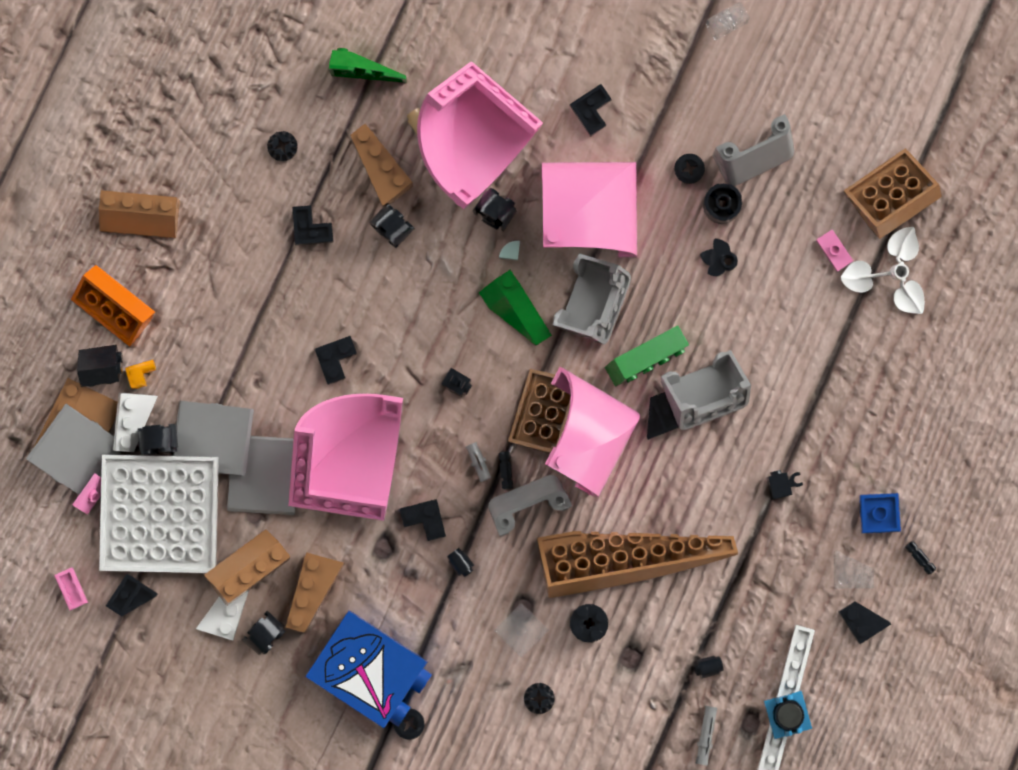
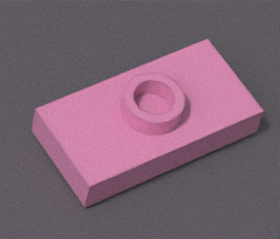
[816,229,853,272]
[72,473,101,515]
[54,567,88,611]

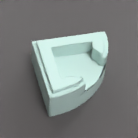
[499,241,520,260]

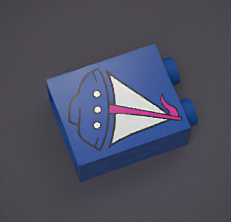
[305,611,432,728]

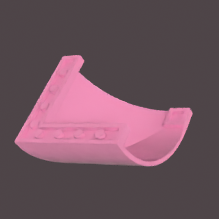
[417,61,543,209]
[542,162,637,257]
[545,367,640,497]
[288,394,403,521]

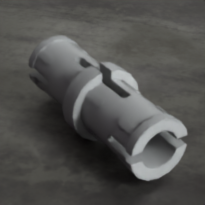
[466,442,492,482]

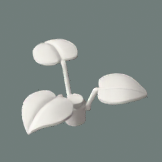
[841,227,925,314]

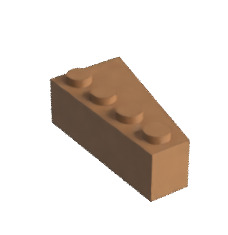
[350,123,413,207]
[285,552,345,633]

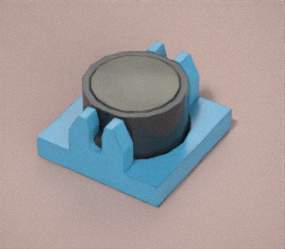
[764,691,812,739]

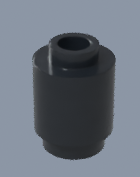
[447,548,474,577]
[694,655,724,679]

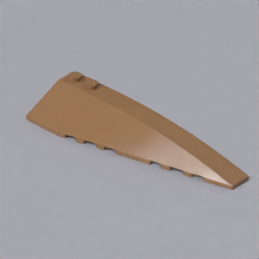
[537,531,738,598]

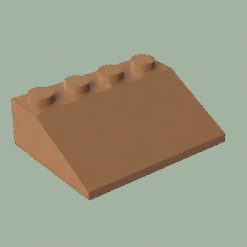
[844,148,942,239]
[508,369,571,454]
[34,378,118,447]

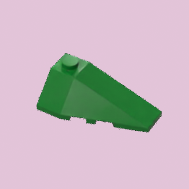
[329,48,407,83]
[478,269,552,346]

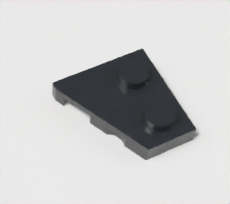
[647,392,679,440]
[106,574,158,617]
[838,601,891,644]

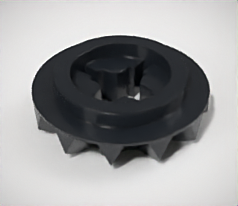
[267,131,298,161]
[674,154,705,184]
[524,683,555,714]
[394,708,425,740]

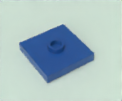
[859,493,901,534]

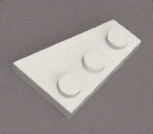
[113,393,158,452]
[196,590,249,640]

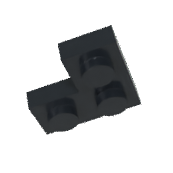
[569,84,612,137]
[292,205,334,245]
[315,336,357,385]
[399,499,446,541]

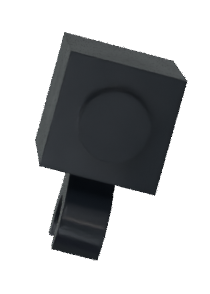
[441,368,472,397]
[766,470,803,500]

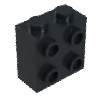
[77,344,123,387]

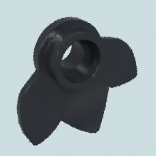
[700,238,738,277]

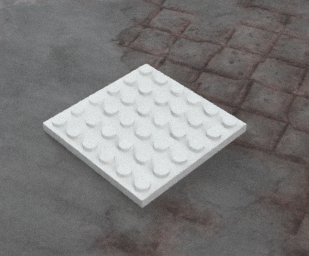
[99,455,219,573]

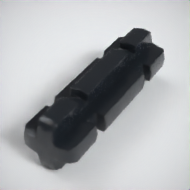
[499,451,513,489]
[905,541,936,574]

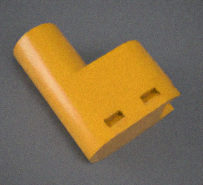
[125,359,156,389]

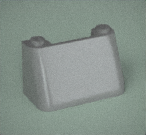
[712,114,795,186]
[553,254,631,344]
[661,350,751,430]
[488,475,572,537]

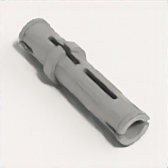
[695,706,717,766]

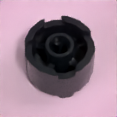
[703,183,742,224]
[473,188,517,232]
[370,203,415,248]
[137,424,178,456]
[569,604,609,643]
[242,611,285,655]

